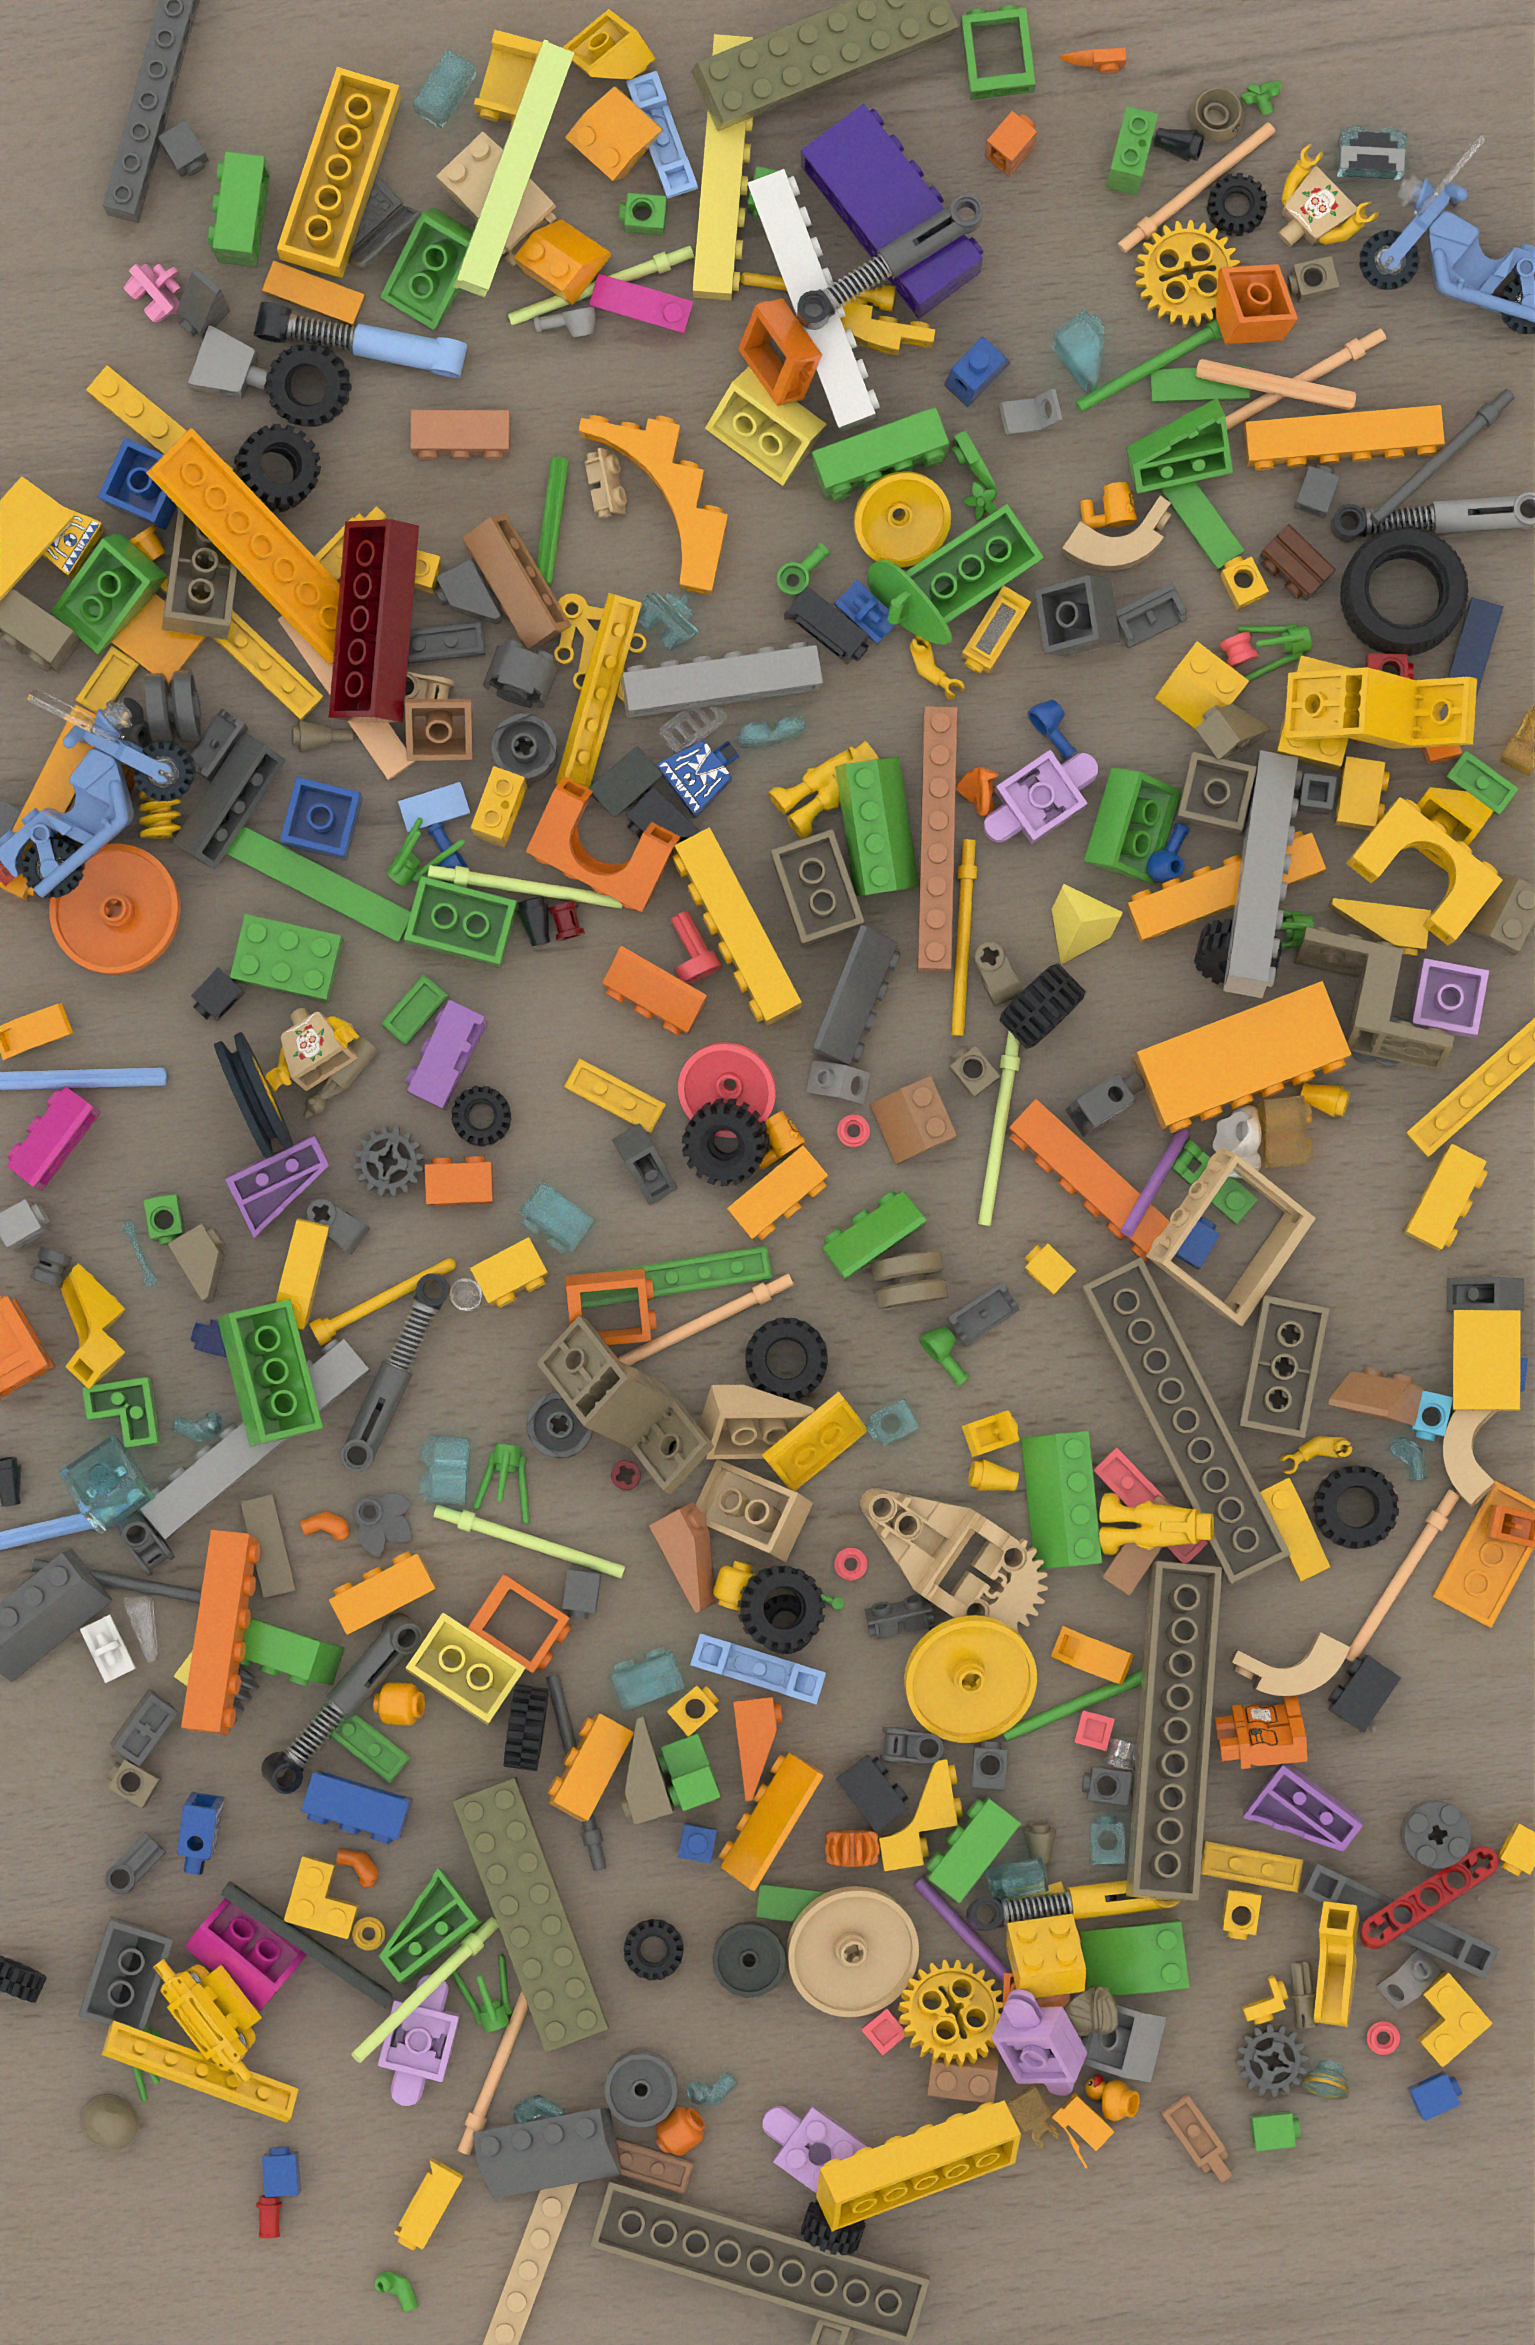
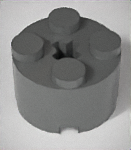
[483,639,558,709]
[491,713,558,784]
[527,1392,593,1459]
[1400,1800,1471,1869]

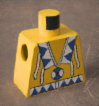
[42,507,105,580]

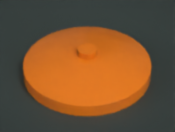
[49,843,181,975]

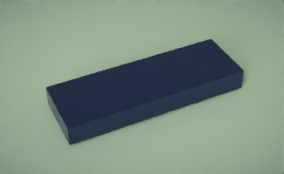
[1448,597,1504,698]

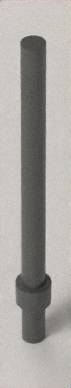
[1370,389,1515,525]
[32,1559,202,1604]
[546,1674,606,1871]

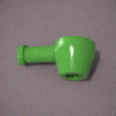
[777,542,831,596]
[919,1326,969,1386]

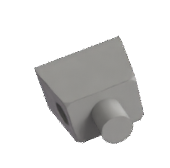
[188,325,270,398]

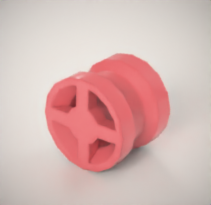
[1219,632,1259,668]

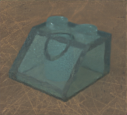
[1051,309,1105,394]

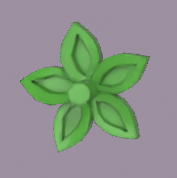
[963,481,998,521]

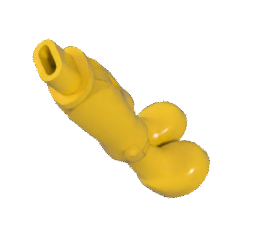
[767,741,879,839]
[1099,1493,1214,1555]

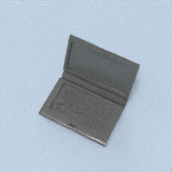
[348,175,421,269]

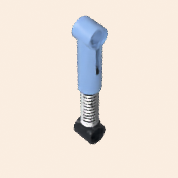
[254,302,467,378]

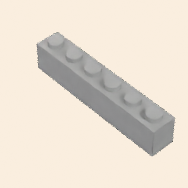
[620,642,823,718]

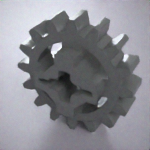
[353,1126,425,1197]
[1235,2023,1308,2097]

